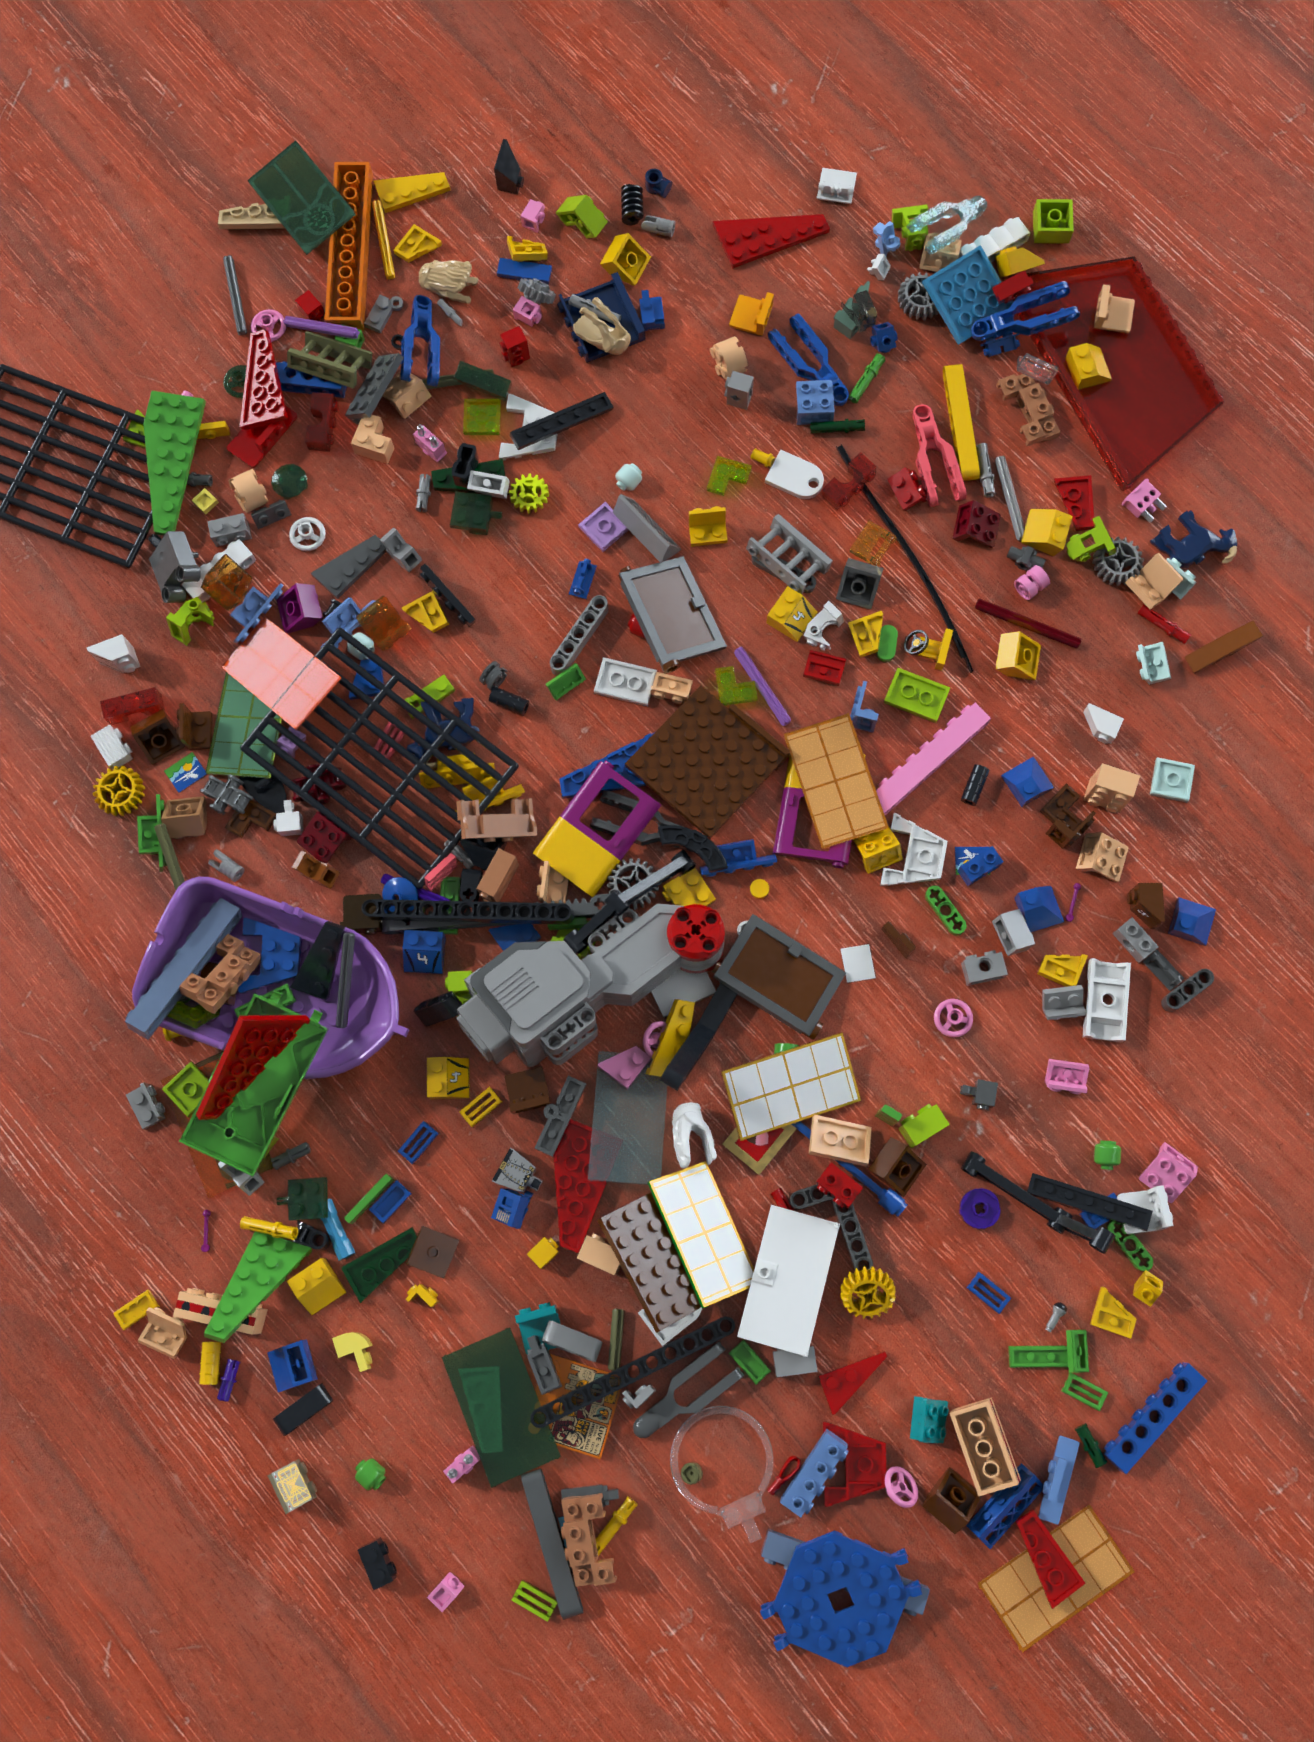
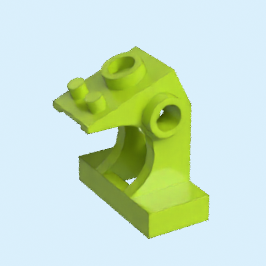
[892,204,928,251]
[1066,516,1116,562]
[166,597,215,646]

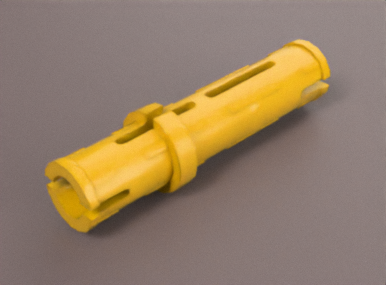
[240,1216,298,1240]
[595,1496,638,1556]

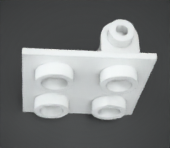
[817,168,857,204]

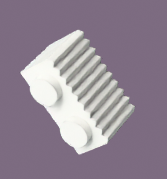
[91,725,133,770]

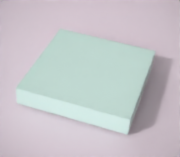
[1150,757,1195,803]

